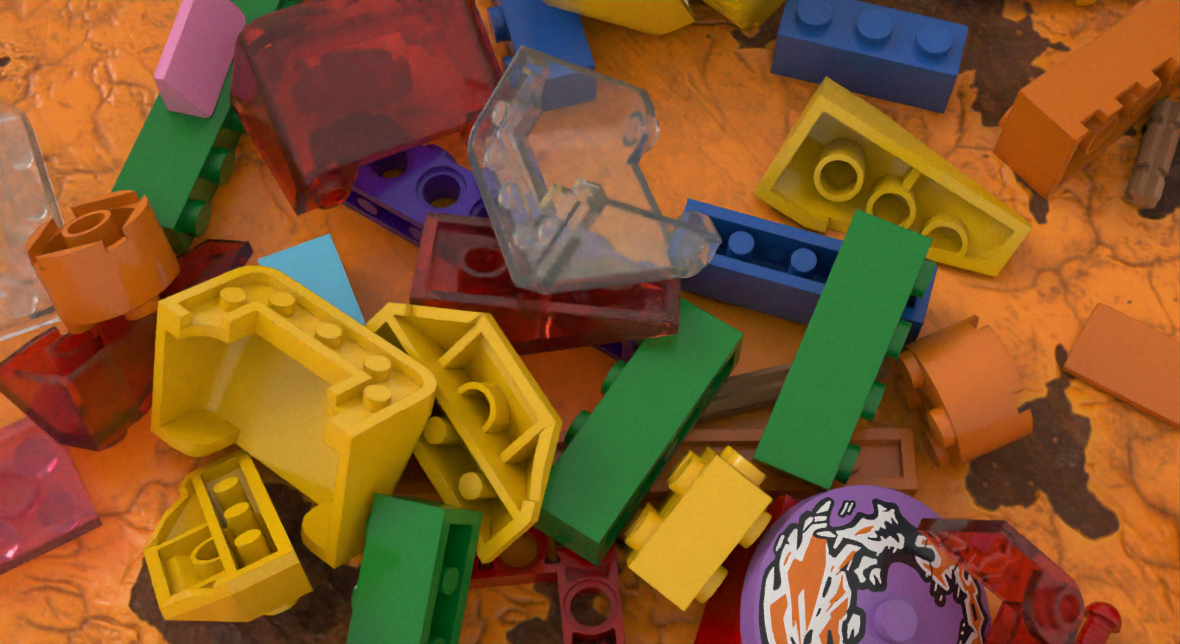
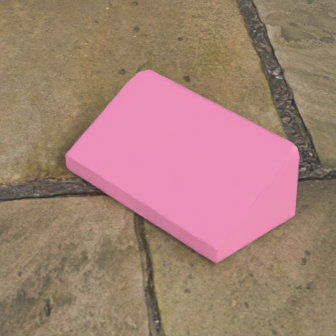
[153,0,246,118]

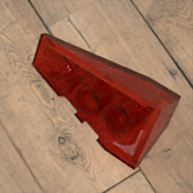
[409,212,681,356]
[0,239,253,452]

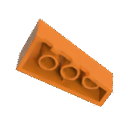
[993,0,1180,200]

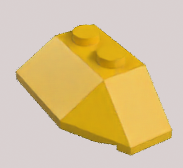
[364,302,563,564]
[143,448,313,622]

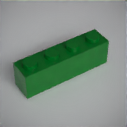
[752,209,937,492]
[533,295,744,567]
[346,493,483,644]

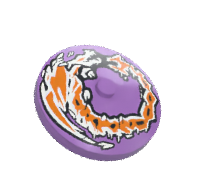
[740,485,992,644]

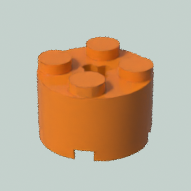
[24,190,180,334]
[892,315,1033,468]

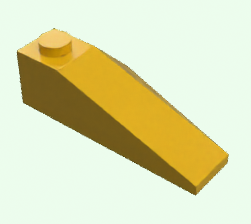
[753,76,1032,277]

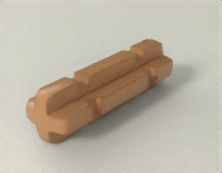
[1124,98,1180,209]

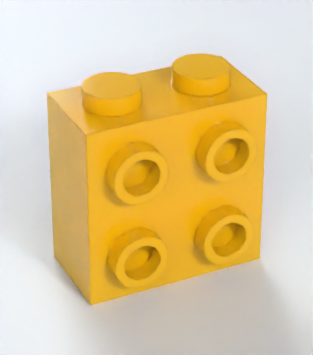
[623,445,773,611]

